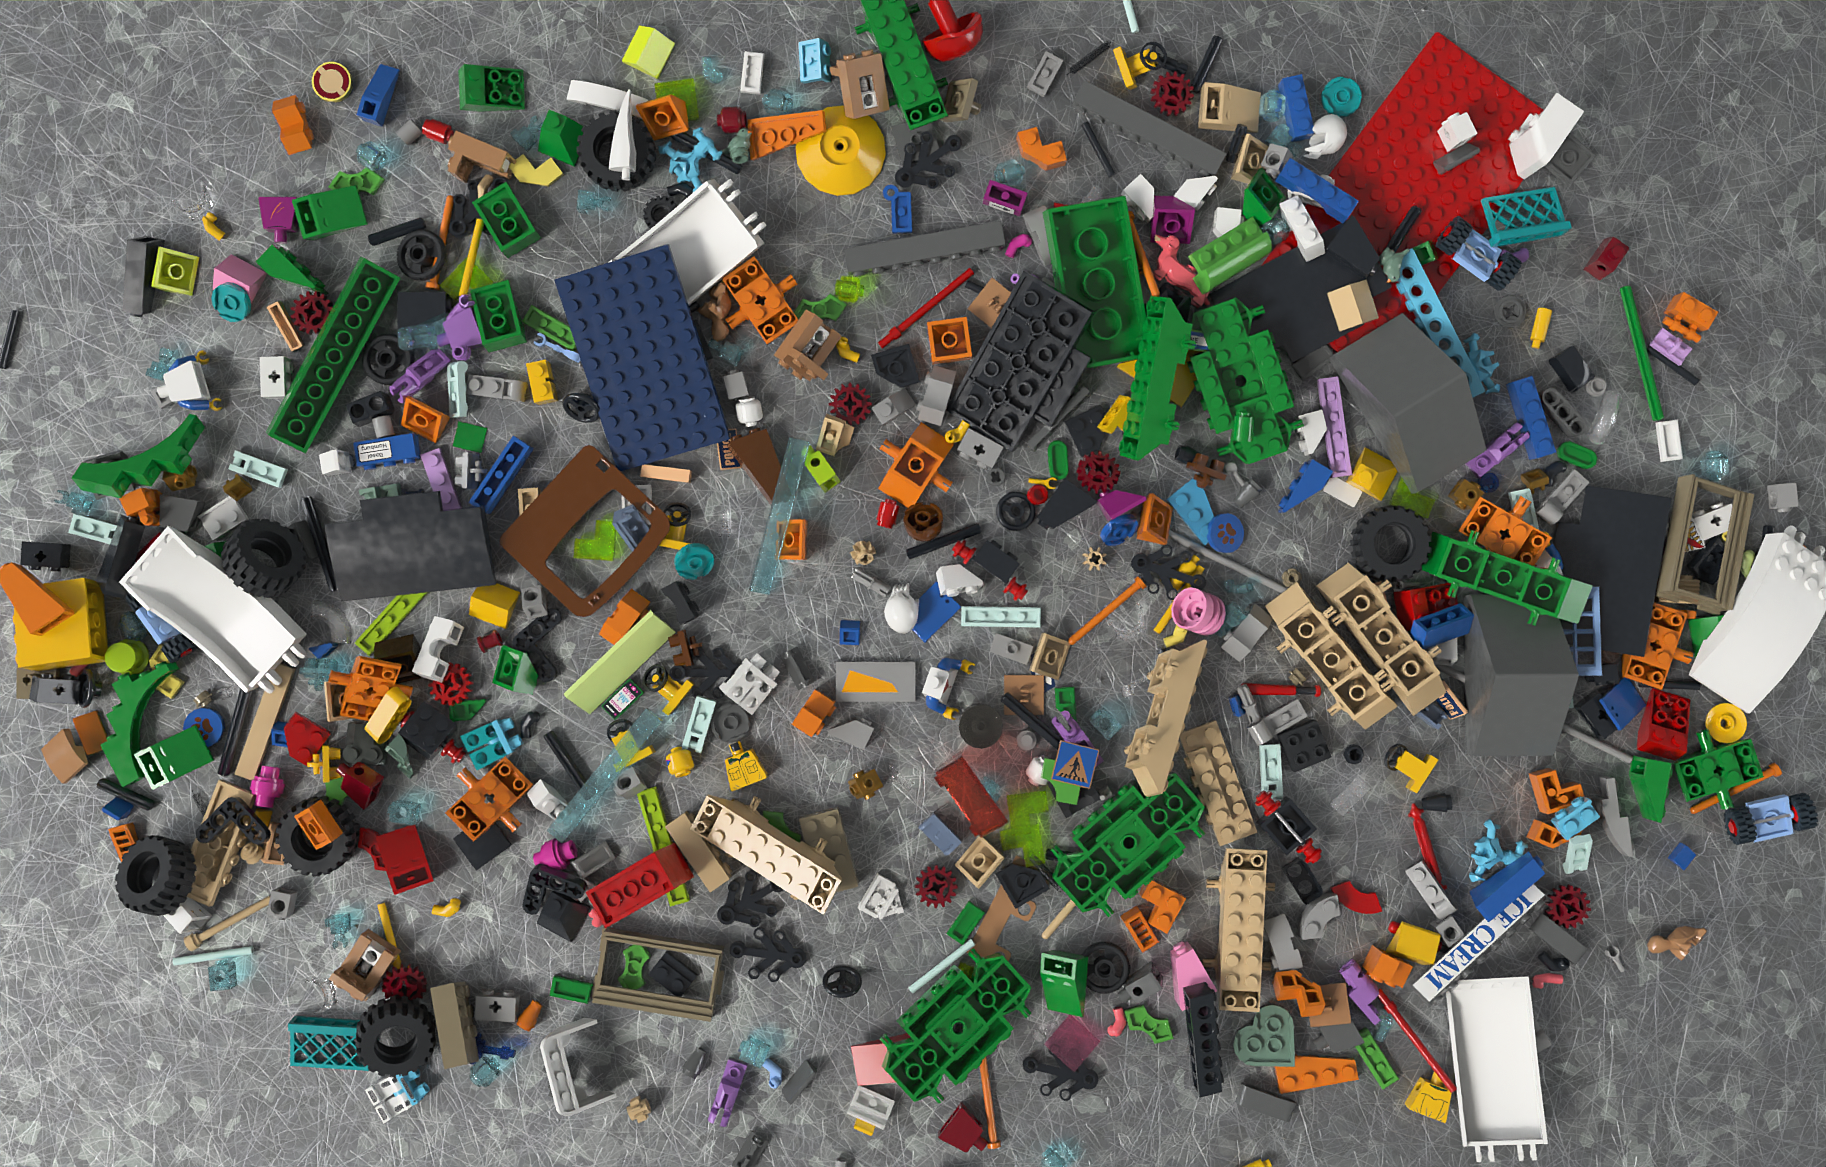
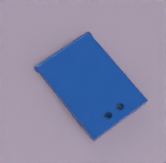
[912,581,961,643]
[1599,677,1646,730]

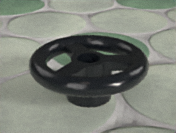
[562,393,600,423]
[996,491,1036,531]
[78,668,102,708]
[822,966,862,998]

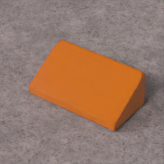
[73,710,107,755]

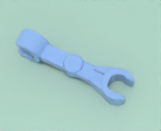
[534,333,580,363]

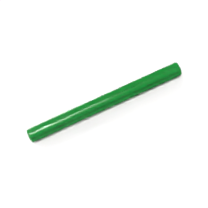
[1620,286,1664,421]

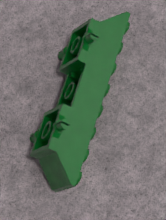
[854,0,948,131]
[1119,296,1196,461]
[1422,530,1593,626]

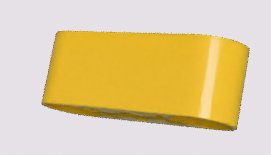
[365,687,412,744]

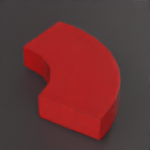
[358,827,386,871]
[1330,880,1382,914]

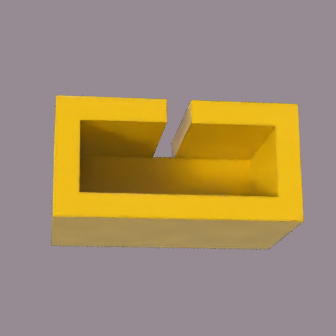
[526,359,558,405]

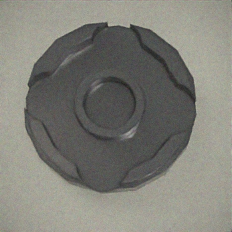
[710,703,751,743]

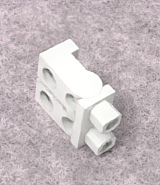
[719,653,780,715]

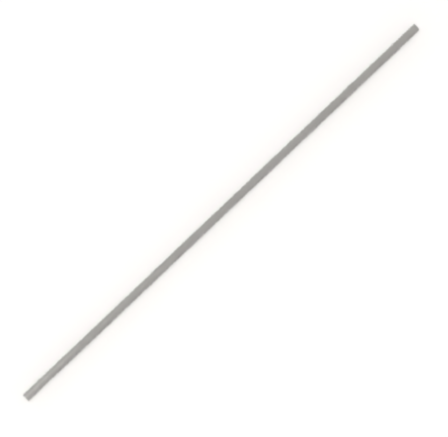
[1132,512,1633,763]

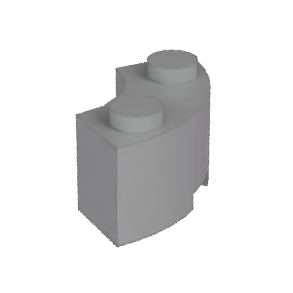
[1023,205,1051,266]
[917,365,957,426]
[1221,603,1273,662]
[1297,891,1340,940]
[1263,914,1303,972]

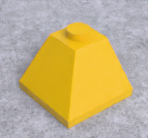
[1346,447,1397,501]

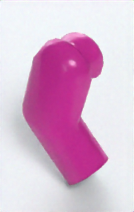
[1005,234,1032,258]

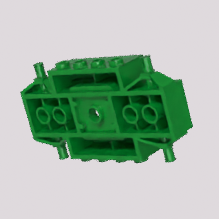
[1187,297,1304,464]
[1050,772,1205,917]
[880,948,1031,1104]

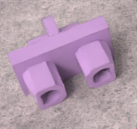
[1650,328,1692,366]

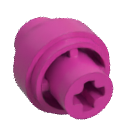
[250,765,285,808]
[533,838,578,870]

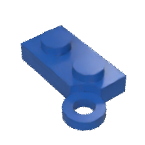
[883,185,912,234]

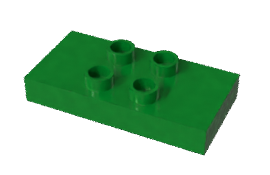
[1042,196,1146,369]

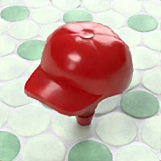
[921,0,983,62]

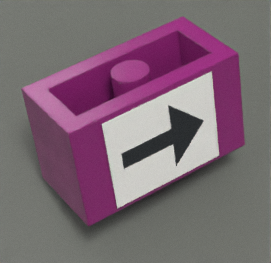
[982,180,1028,217]

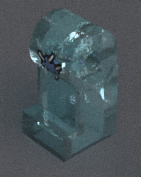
[397,324,438,351]

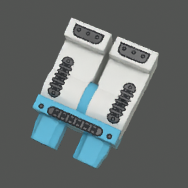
[365,1070,430,1124]

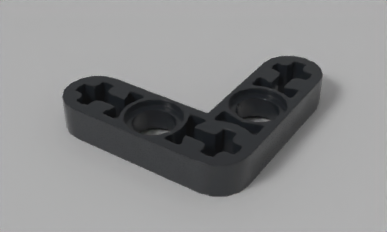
[512,608,562,682]
[196,797,271,844]
[522,864,588,915]

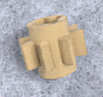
[850,541,876,565]
[1082,547,1106,571]
[627,1096,651,1123]

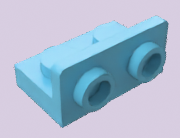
[799,38,831,84]
[1551,796,1600,841]

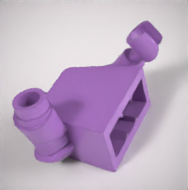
[436,294,484,361]

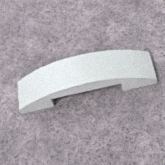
[567,80,648,119]

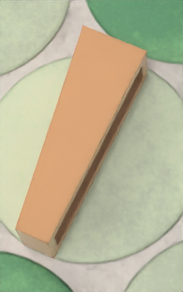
[267,301,304,352]
[640,465,692,483]

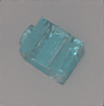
[1090,708,1122,741]
[387,800,421,825]
[208,959,238,991]
[738,1036,770,1069]

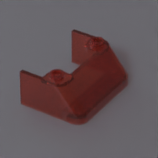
[934,751,1008,838]

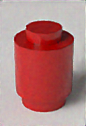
[422,119,454,144]
[876,499,900,529]

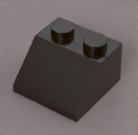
[373,634,423,684]

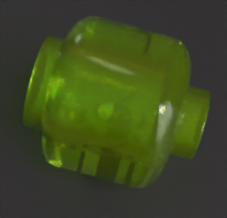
[834,275,864,303]

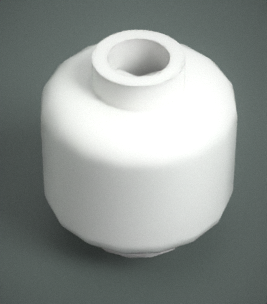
[735,396,763,427]
[1026,755,1049,786]

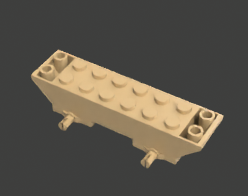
[1316,563,1446,716]
[1265,582,1398,730]
[1124,640,1207,797]
[690,795,843,914]
[1202,848,1275,1012]

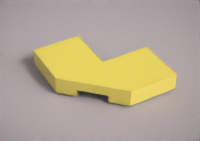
[509,154,564,187]
[149,644,184,699]

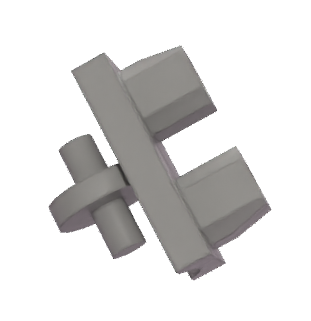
[455,452,487,490]

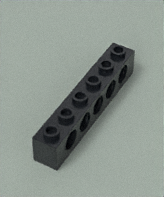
[1183,982,1224,1098]

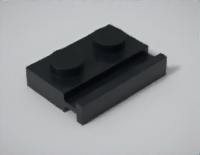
[648,951,698,997]

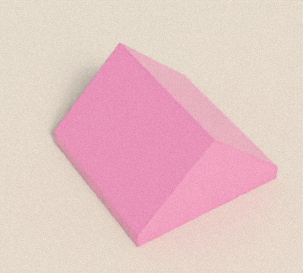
[213,254,267,304]

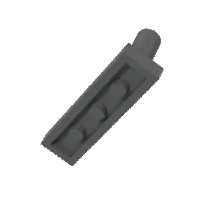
[1027,386,1090,452]

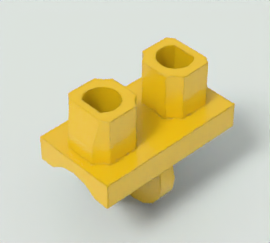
[307,745,341,783]

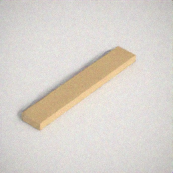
[235,663,295,781]

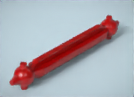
[1408,803,1447,891]

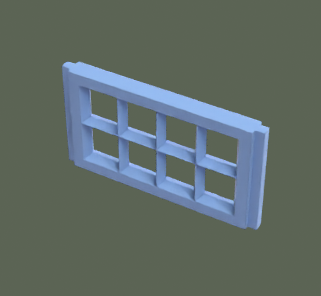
[1563,587,1602,676]

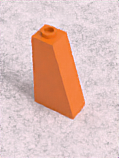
[0,562,75,636]

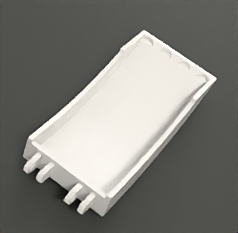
[608,179,767,306]
[1689,525,1826,713]
[120,526,307,694]
[1446,977,1548,1162]

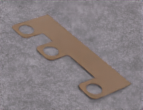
[967,855,1052,961]

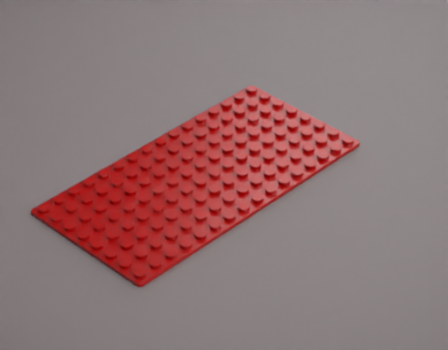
[1261,32,1544,353]

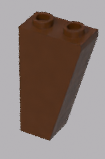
[727,428,792,505]

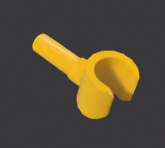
[1028,477,1057,490]

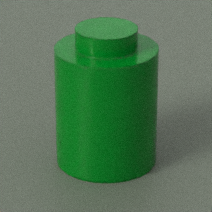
[1232,412,1255,442]

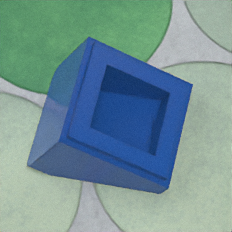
[840,620,860,645]
[308,642,339,659]
[1228,694,1246,717]
[271,721,288,748]
[102,797,134,821]
[1668,842,1696,870]

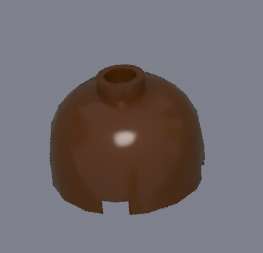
[903,502,943,542]

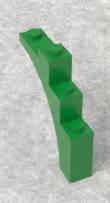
[71,414,205,498]
[101,661,179,787]

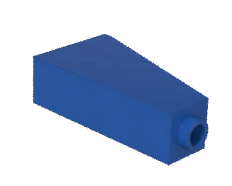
[1469,851,1545,922]

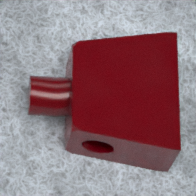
[1583,237,1629,281]
[336,762,384,810]
[938,1102,988,1153]

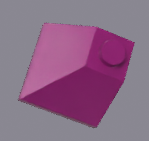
[1150,195,1195,244]
[1097,489,1147,521]

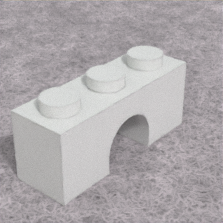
[1279,195,1325,262]
[412,616,464,683]

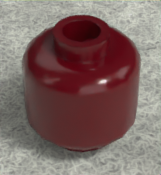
[717,106,747,133]

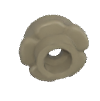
[1282,568,1302,587]
[1289,668,1307,686]
[193,690,212,708]

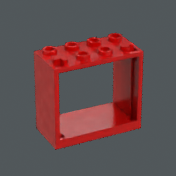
[585,843,694,928]

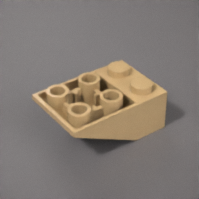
[1198,82,1261,133]

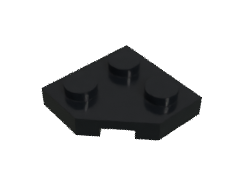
[871,344,920,388]
[1064,405,1106,458]
[995,863,1050,909]

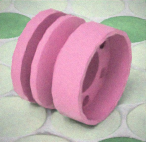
[1171,588,1226,636]

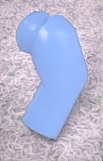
[762,1058,782,1089]

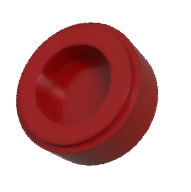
[1027,485,1048,505]

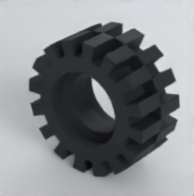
[643,196,677,229]

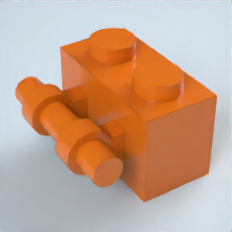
[1662,292,1718,343]
[119,488,162,527]

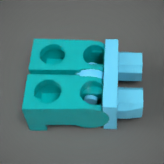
[460,718,523,771]

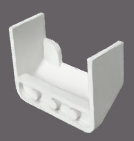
[1508,93,1584,179]
[540,1018,617,1116]

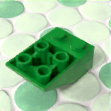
[458,64,525,112]
[292,185,368,241]
[255,244,328,295]
[134,725,214,790]
[1629,755,1673,823]
[1040,950,1088,1017]

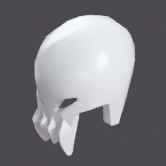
[1303,114,1347,159]
[884,583,919,634]

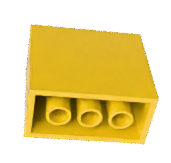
[13,578,108,671]

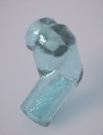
[1374,1015,1393,1043]

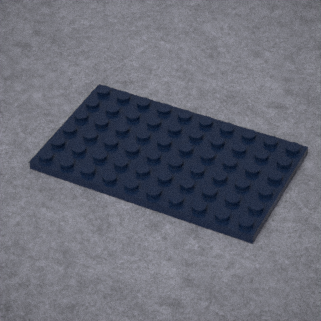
[554,244,731,471]

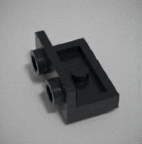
[1687,536,1725,585]

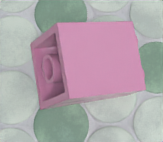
[1170,941,1217,1011]

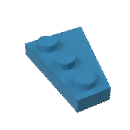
[1166,478,1214,545]

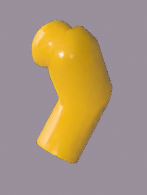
[202,212,226,241]
[836,336,860,363]
[945,420,970,443]
[432,898,461,917]

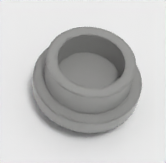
[1586,377,1607,397]
[1017,730,1037,750]

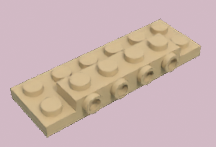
[1179,720,1258,846]
[186,780,256,907]

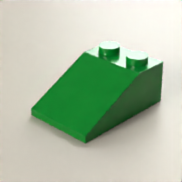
[472,182,541,258]
[470,280,527,353]

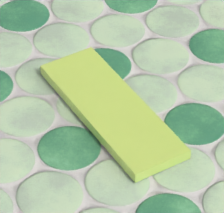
[564,610,676,714]

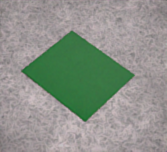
[453,421,487,453]

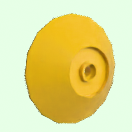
[796,105,886,196]

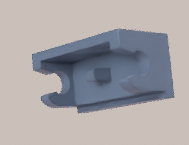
[612,504,650,552]
[1401,702,1448,730]
[918,812,962,856]

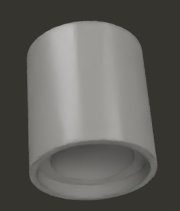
[395,119,422,146]
[372,415,395,439]

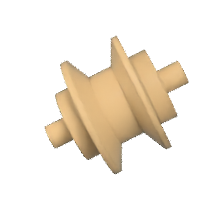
[240,842,264,864]

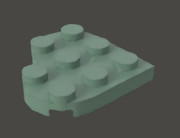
[1233,1004,1295,1067]

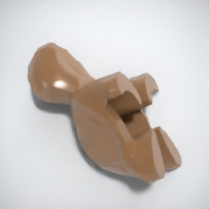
[697,282,731,341]
[1647,926,1707,961]

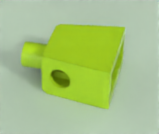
[801,445,841,493]

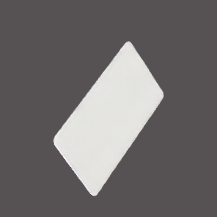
[1323,477,1362,507]

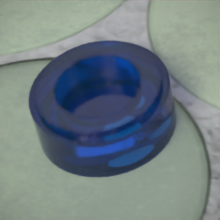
[1477,473,1499,493]

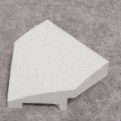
[858,873,904,919]

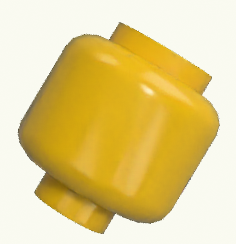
[666,747,694,778]

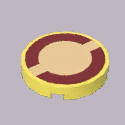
[312,62,353,102]

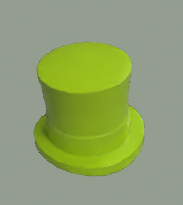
[105,638,150,675]

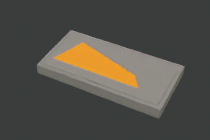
[836,662,915,702]

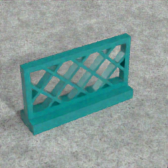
[1481,187,1572,247]
[288,1016,369,1071]

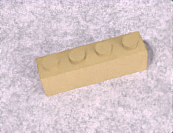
[665,811,732,892]

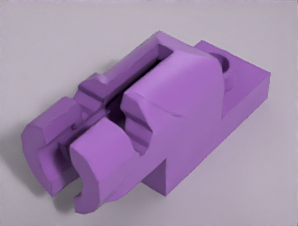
[389,347,451,403]
[1465,423,1530,478]
[1052,710,1104,767]
[1339,959,1381,1025]
[708,1058,748,1127]

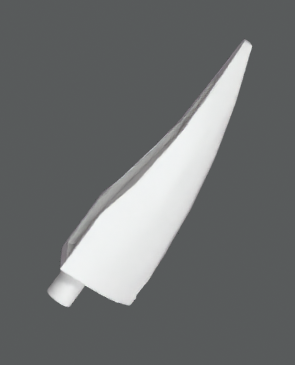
[609,89,636,180]

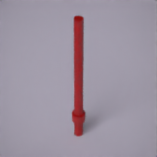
[878,268,974,349]
[1377,988,1457,1093]

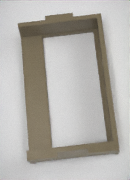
[1655,474,1754,615]
[591,927,725,1022]

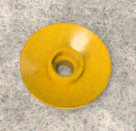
[1705,703,1747,743]

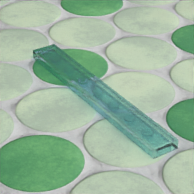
[749,437,810,595]
[547,708,663,843]

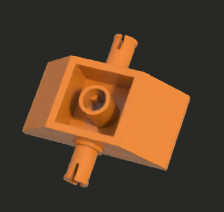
[722,256,798,345]
[878,422,954,508]
[1458,496,1552,565]
[1621,603,1693,690]
[328,656,413,721]
[445,757,533,842]

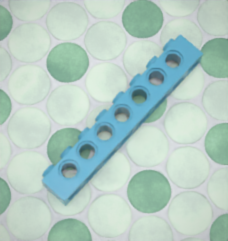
[1396,248,1485,398]

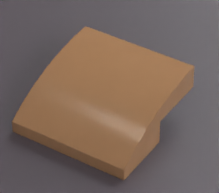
[41,729,88,784]

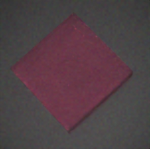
[1044,1014,1100,1072]

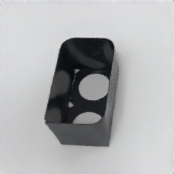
[1548,345,1596,393]
[346,391,395,427]
[1282,857,1323,905]

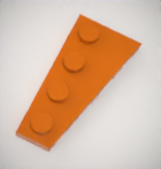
[747,110,826,161]
[1274,1054,1359,1094]

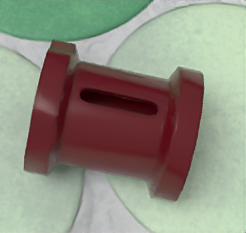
[477,629,503,653]

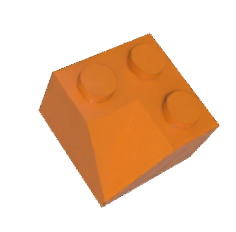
[927,317,972,365]

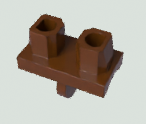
[1186,453,1227,489]
[668,630,703,666]

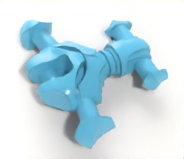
[658,127,723,192]
[1463,333,1500,394]
[1469,819,1528,882]

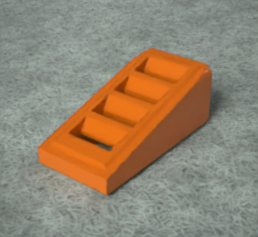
[108,822,138,862]
[1120,906,1159,953]

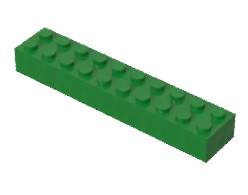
[266,256,400,454]

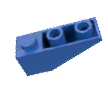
[356,64,400,127]
[1278,459,1333,513]

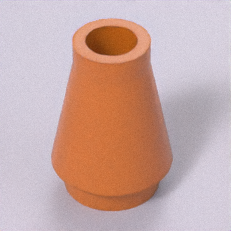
[516,1000,543,1032]

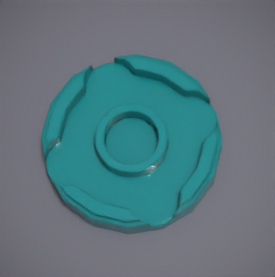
[1321,77,1362,118]
[211,282,251,322]
[674,543,714,580]

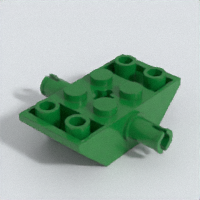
[1673,729,1764,810]

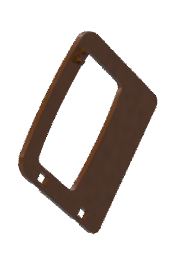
[500,445,670,617]

